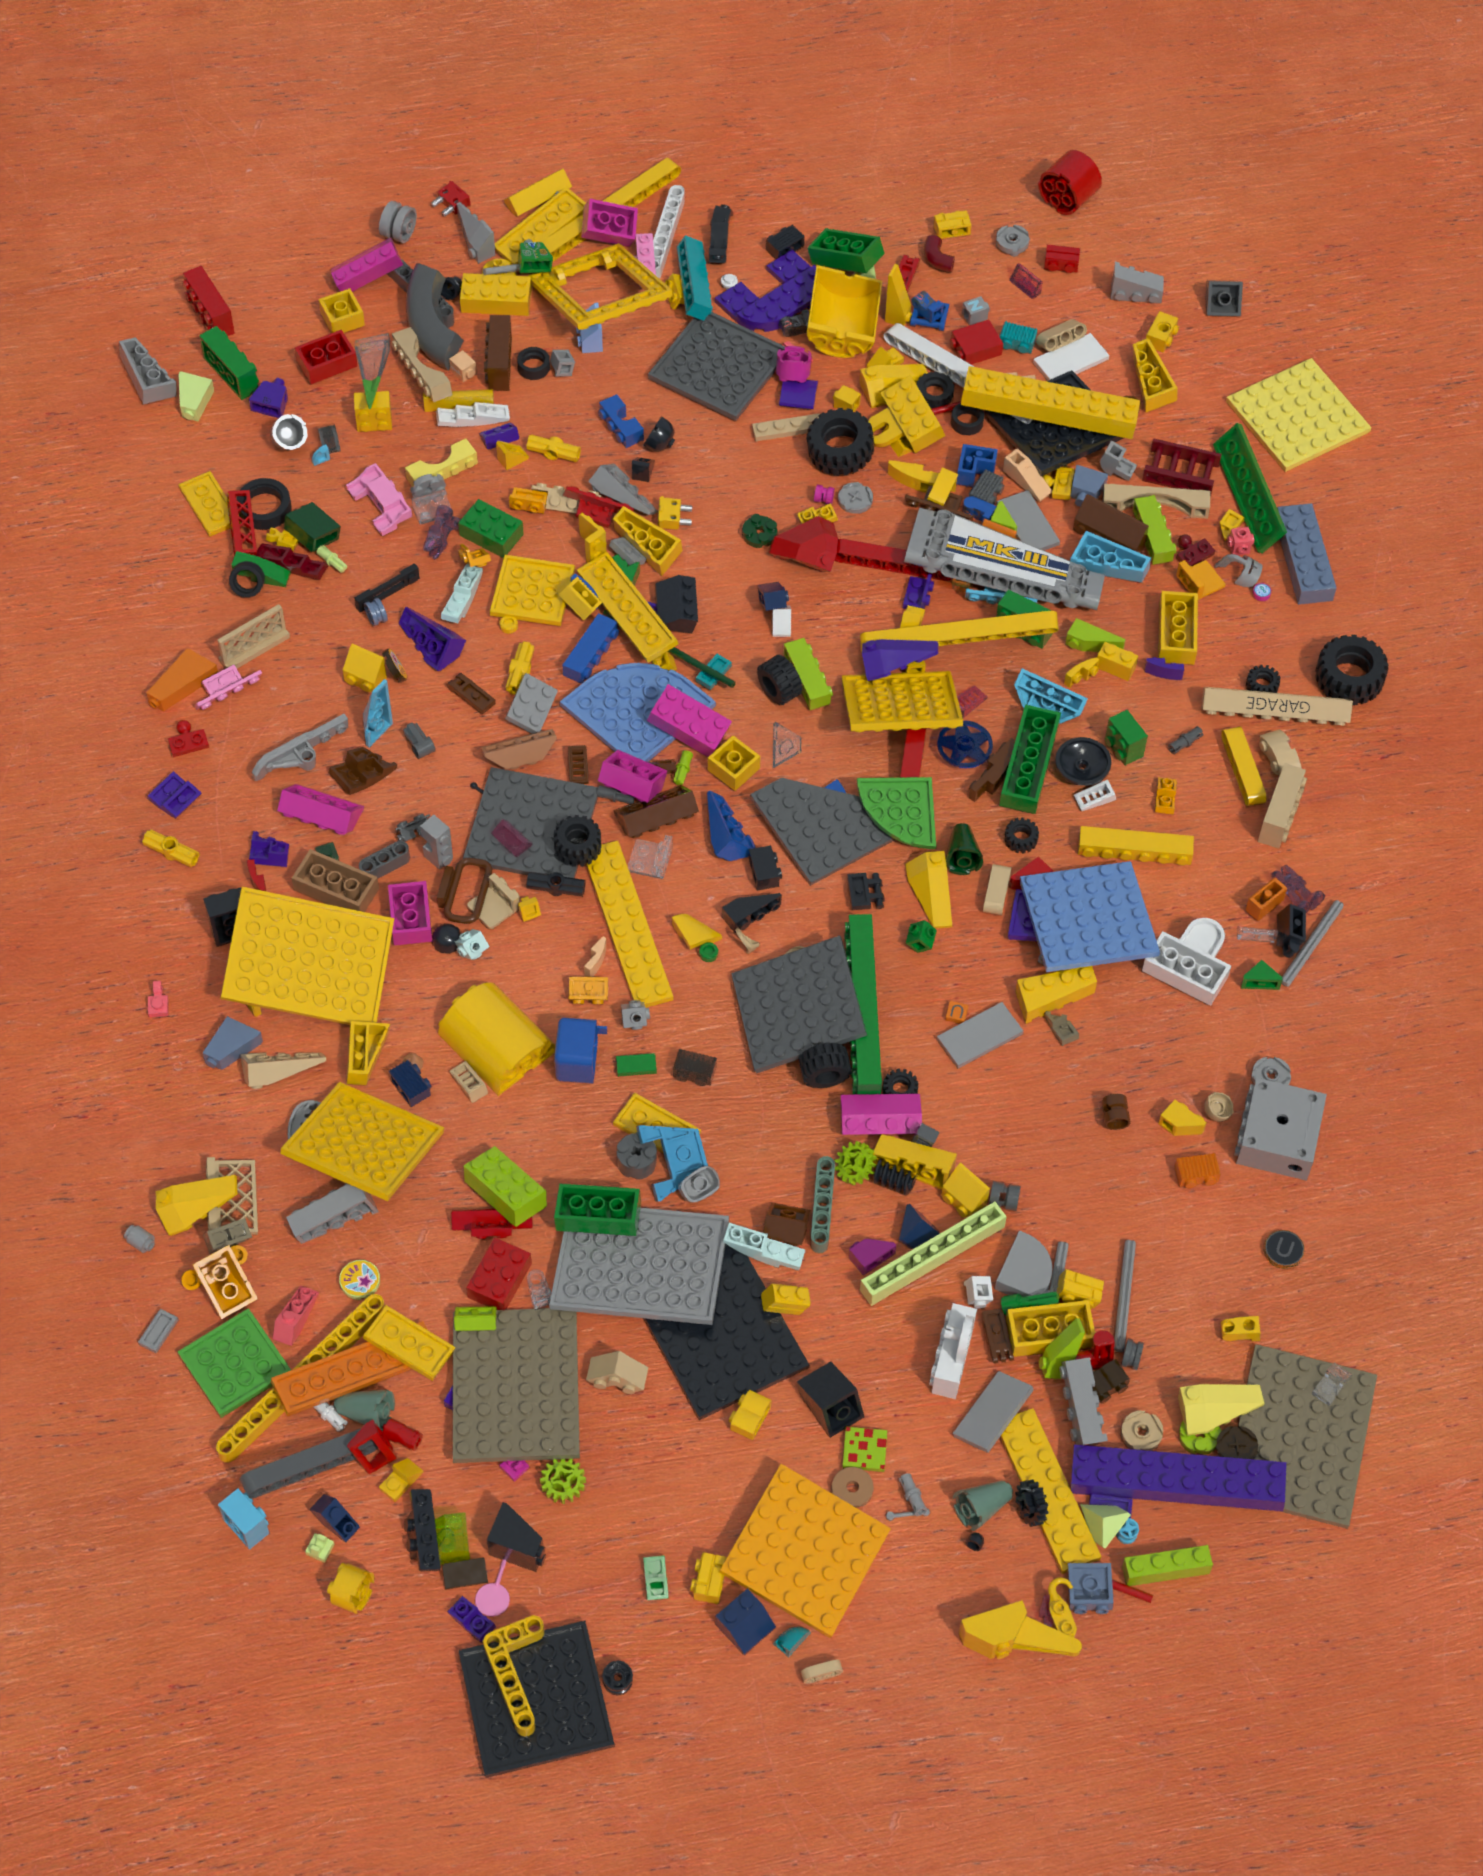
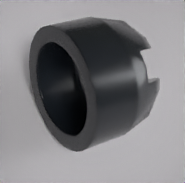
[966,1532,984,1551]

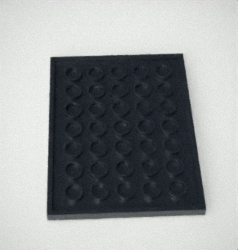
[643,1244,809,1420]

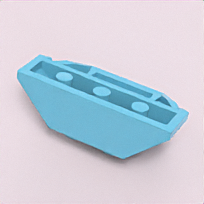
[1014,668,1088,724]

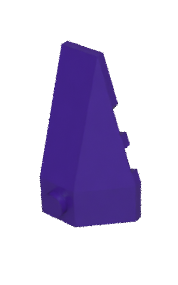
[399,607,466,671]
[862,639,939,681]

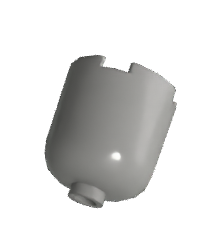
[270,415,308,450]

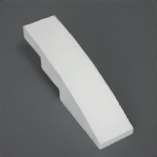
[436,402,510,427]

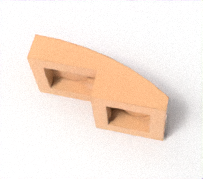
[584,936,606,977]

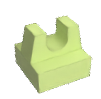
[305,1533,335,1563]

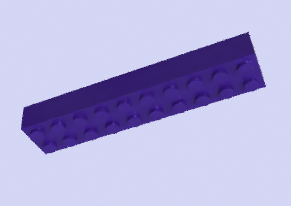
[1071,1445,1286,1512]

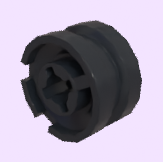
[602,1660,633,1696]

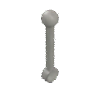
[886,1508,930,1521]

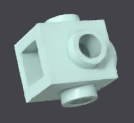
[455,929,490,960]

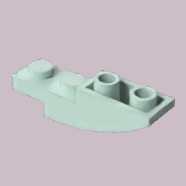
[441,564,483,623]
[723,1223,805,1271]

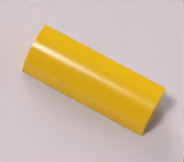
[504,169,572,216]
[423,389,494,412]

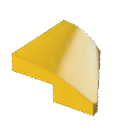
[672,914,722,950]

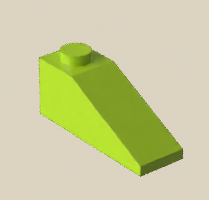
[1065,618,1126,652]
[1039,1318,1085,1379]

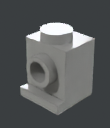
[550,350,575,376]

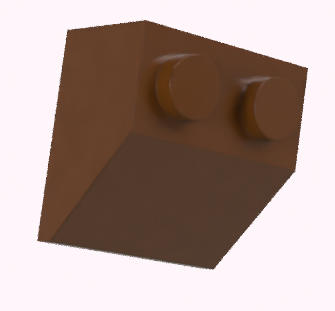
[763,1202,811,1246]

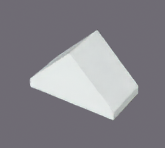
[772,606,791,637]

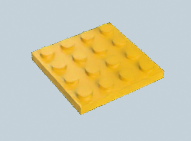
[490,555,575,626]

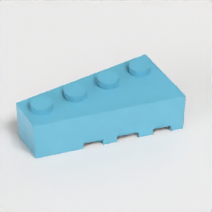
[1070,531,1151,583]

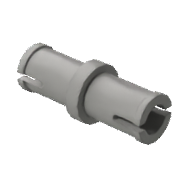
[899,1473,928,1516]

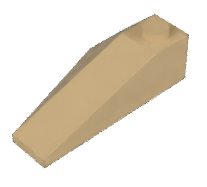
[240,1053,326,1089]

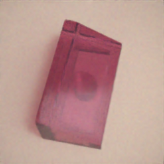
[1010,263,1043,299]
[491,819,533,857]

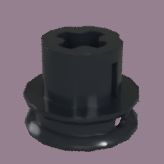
[441,276,462,300]

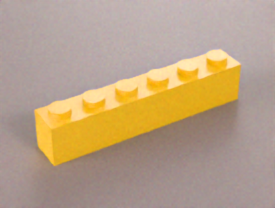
[1078,826,1194,865]

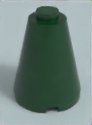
[945,823,983,875]

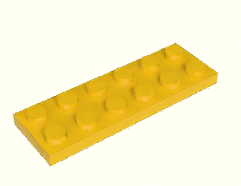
[495,187,586,264]

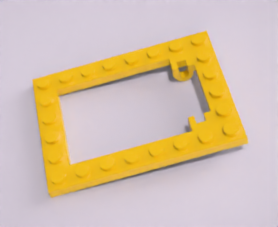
[528,243,673,330]

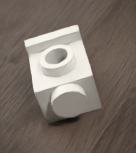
[964,1276,993,1308]

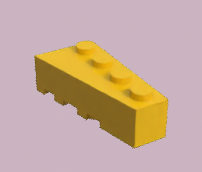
[1133,338,1178,412]
[613,506,683,576]
[1015,966,1097,1024]

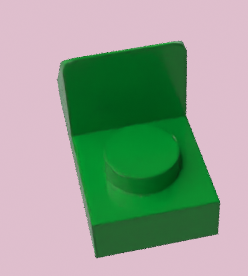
[612,554,640,586]

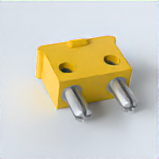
[658,496,693,530]

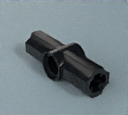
[526,872,586,897]

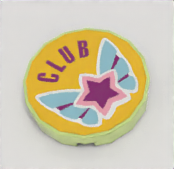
[339,1260,380,1300]

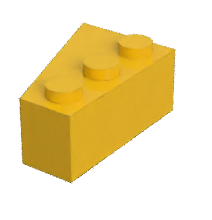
[347,1021,390,1085]

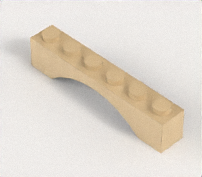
[391,327,452,402]
[1102,484,1210,519]

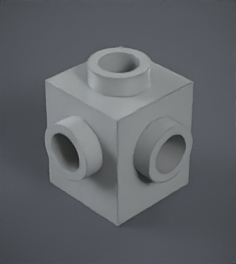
[621,1000,650,1030]

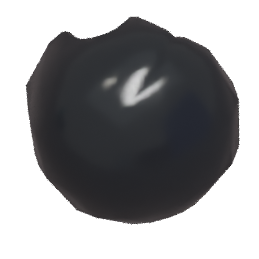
[432,923,461,954]

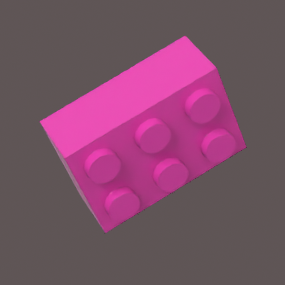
[582,199,638,247]
[598,750,667,803]
[388,881,432,946]

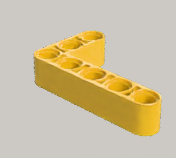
[483,1616,544,1737]

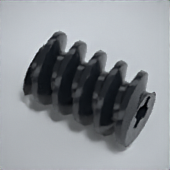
[873,1159,918,1196]

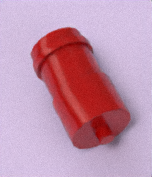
[382,1418,423,1451]

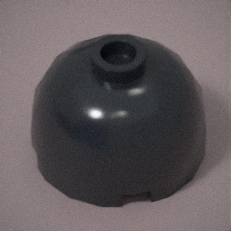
[643,416,675,452]

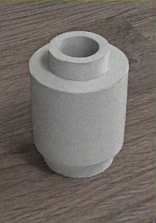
[124,1225,155,1253]

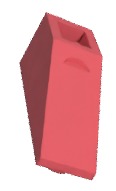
[273,1286,319,1346]

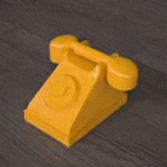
[180,1245,258,1319]

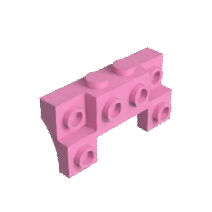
[346,463,412,536]

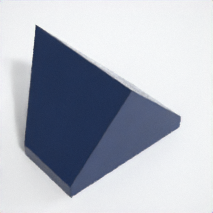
[899,1204,940,1249]

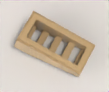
[449,1061,488,1103]

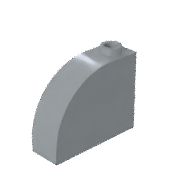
[995,1231,1052,1297]

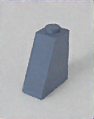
[203,1016,263,1070]

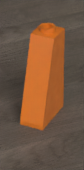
[146,648,218,712]

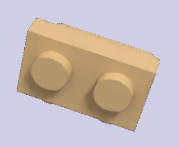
[467,873,520,929]

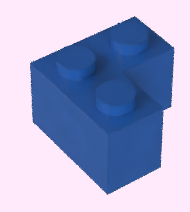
[957,444,998,487]

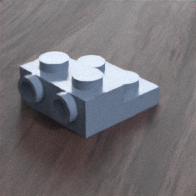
[1068,1563,1113,1614]

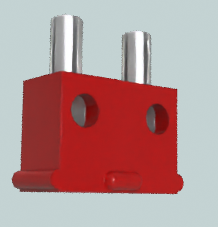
[431,181,471,217]

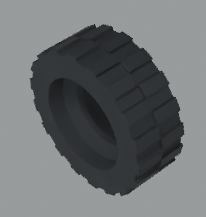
[916,372,954,409]

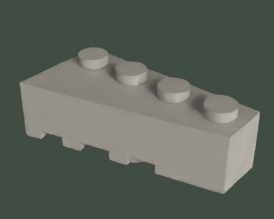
[286,1183,379,1244]
[1059,1357,1108,1445]

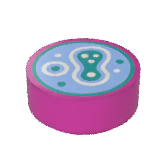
[1253,583,1271,601]

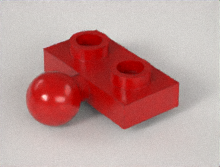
[168,720,209,757]

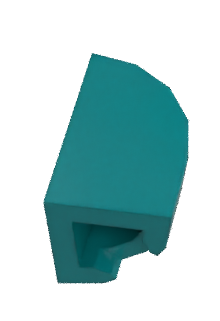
[773,1626,811,1658]

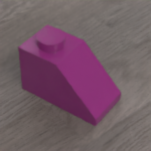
[849,1238,896,1276]

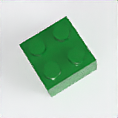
[1105,710,1148,766]

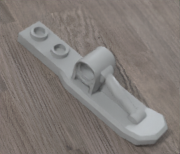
[252,714,348,781]

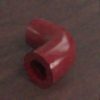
[924,235,955,273]

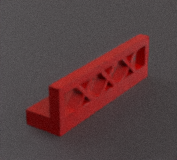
[227,490,257,556]

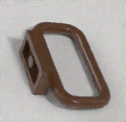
[437,858,493,924]

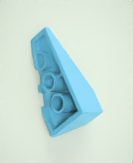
[363,679,393,748]

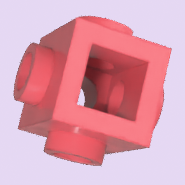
[1227,527,1254,555]

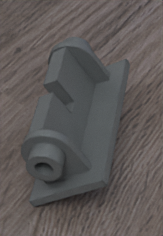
[394,814,430,842]

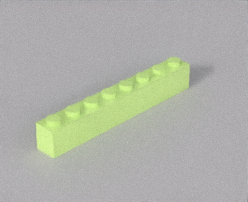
[860,1202,1007,1306]

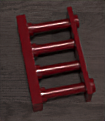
[1142,438,1222,497]

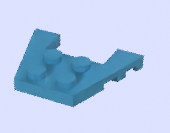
[636,1125,708,1202]

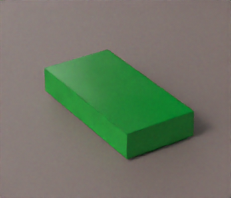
[616,1053,657,1077]

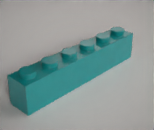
[677,235,713,321]

